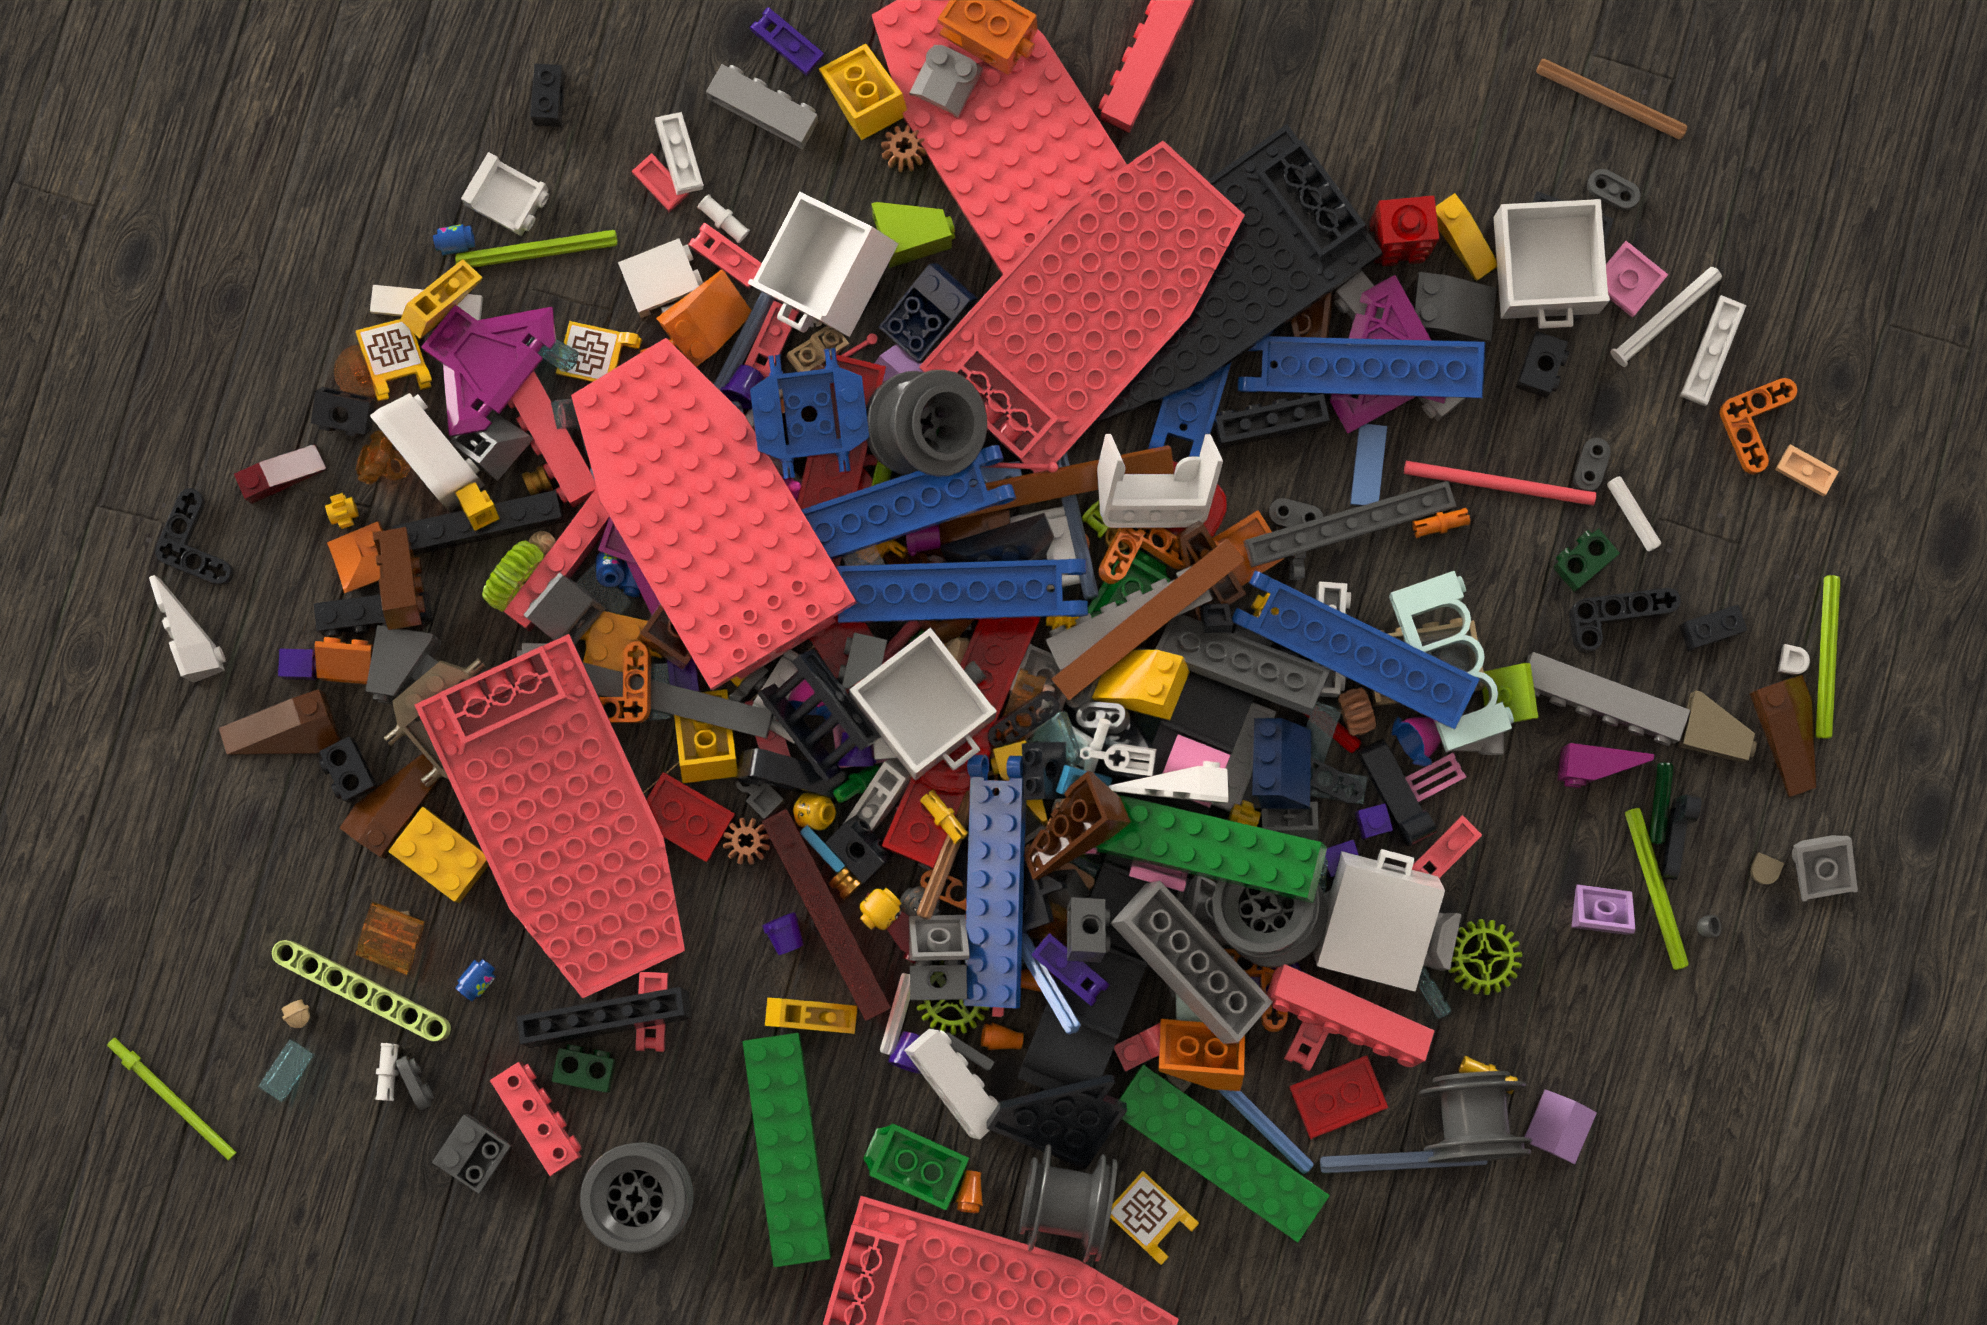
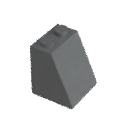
[366,625,441,705]

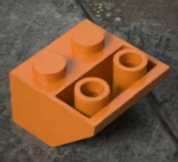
[315,637,373,684]

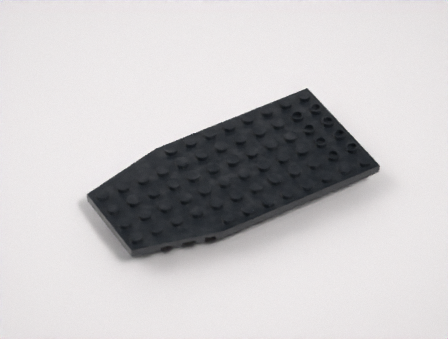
[1094,124,1383,424]

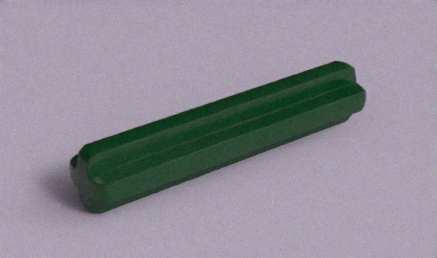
[1649,762,1674,845]

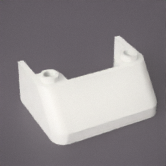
[370,393,485,512]
[1097,434,1223,528]

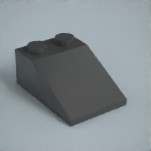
[1412,272,1497,342]

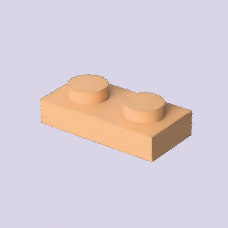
[1775,444,1839,497]

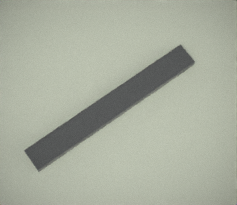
[1243,481,1457,568]
[582,662,774,739]

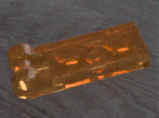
[996,668,1047,744]

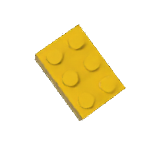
[388,807,489,903]

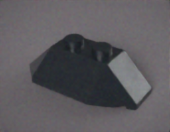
[940,513,1054,563]

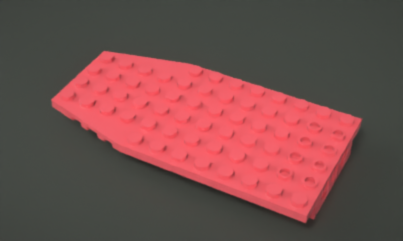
[872,0,1127,275]
[919,141,1245,473]
[571,338,857,691]
[415,634,685,998]
[823,1196,1179,1325]

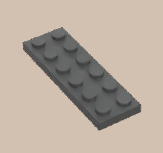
[1155,614,1331,716]

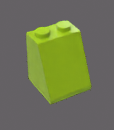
[872,202,955,268]

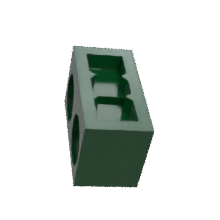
[1552,528,1620,592]
[552,1044,617,1093]

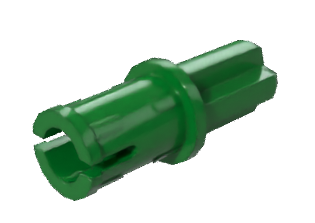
[833,765,879,803]

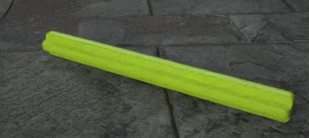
[455,230,618,268]
[1816,575,1840,739]
[1625,808,1689,970]

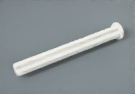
[1610,267,1722,367]

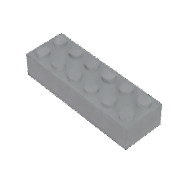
[1110,881,1273,1044]

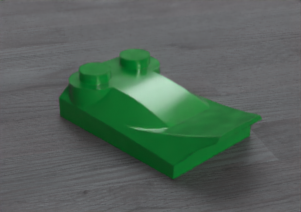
[1088,550,1170,618]
[863,1123,970,1210]

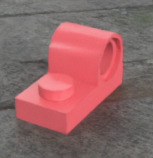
[1113,1023,1160,1072]

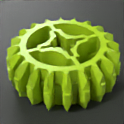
[482,540,545,612]
[1448,919,1522,995]
[917,960,989,1035]

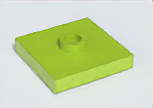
[1482,663,1538,723]

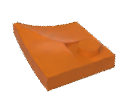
[1212,510,1285,586]
[327,521,384,593]

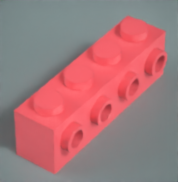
[490,1062,582,1176]

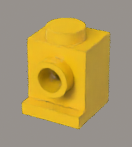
[455,483,500,531]

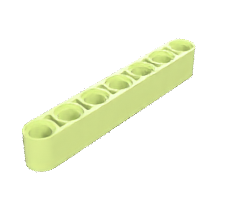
[272,940,451,1041]

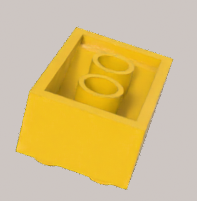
[819,44,907,140]
[1092,650,1190,720]
[674,689,737,783]

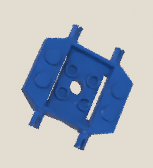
[750,348,869,479]

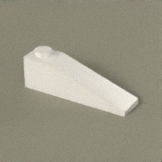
[149,575,226,683]
[1109,761,1228,803]

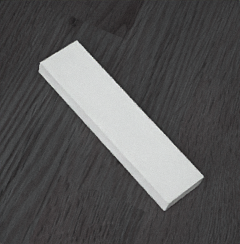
[370,285,483,320]
[1680,295,1746,406]
[1211,702,1276,812]

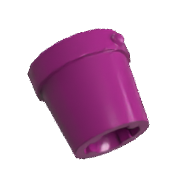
[906,525,941,556]

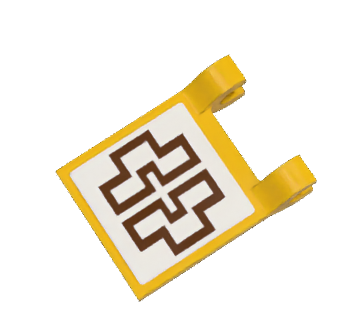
[356,319,432,401]
[556,321,642,382]
[1110,1171,1199,1265]

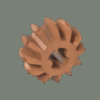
[881,125,926,172]
[1338,688,1376,736]
[723,818,770,865]

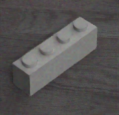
[706,64,818,150]

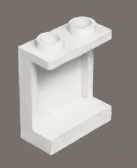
[461,152,549,237]
[618,239,703,318]

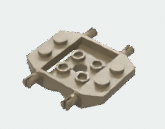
[384,658,486,788]

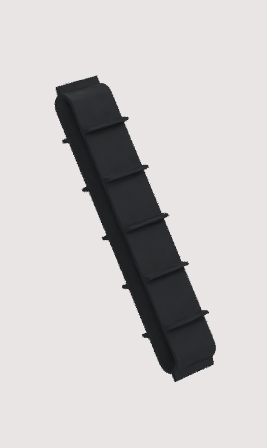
[1017,671,1255,1090]

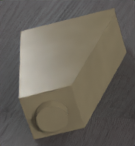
[1678,690,1757,763]

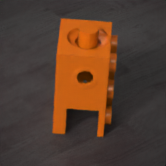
[937,0,1037,75]

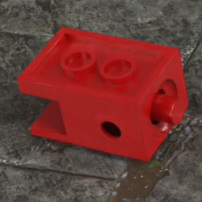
[1370,196,1439,266]

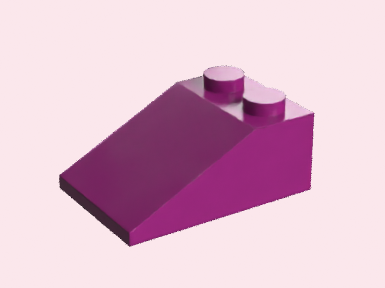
[1557,743,1654,788]

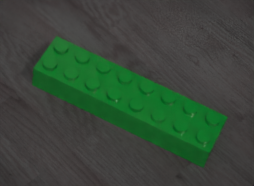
[1093,794,1327,903]
[743,1033,831,1267]
[1118,1065,1330,1242]

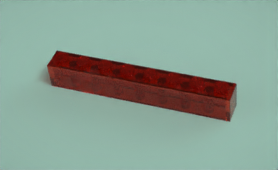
[762,809,891,1021]

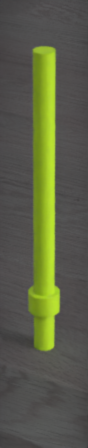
[107,1038,237,1161]

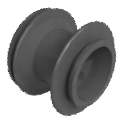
[866,370,987,477]
[1212,881,1328,968]
[1418,1071,1533,1163]
[580,1142,694,1254]
[1019,1144,1117,1262]

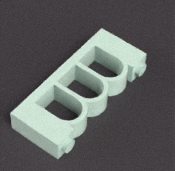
[1389,571,1514,752]

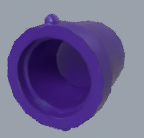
[721,365,764,410]
[837,732,876,766]
[762,912,804,955]
[888,1031,922,1074]

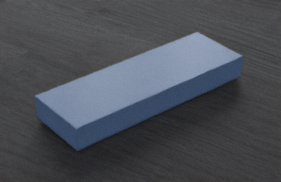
[1350,424,1387,506]

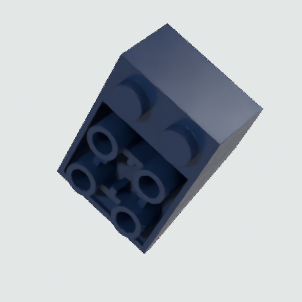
[879,263,978,363]

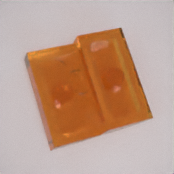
[355,902,425,975]

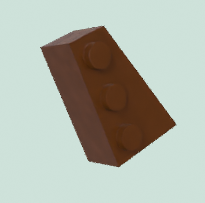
[1176,520,1246,622]
[373,527,425,630]

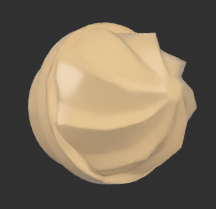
[529,531,556,556]
[282,999,310,1028]

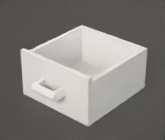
[748,192,898,337]
[1494,199,1610,329]
[850,628,997,781]
[1313,849,1445,991]

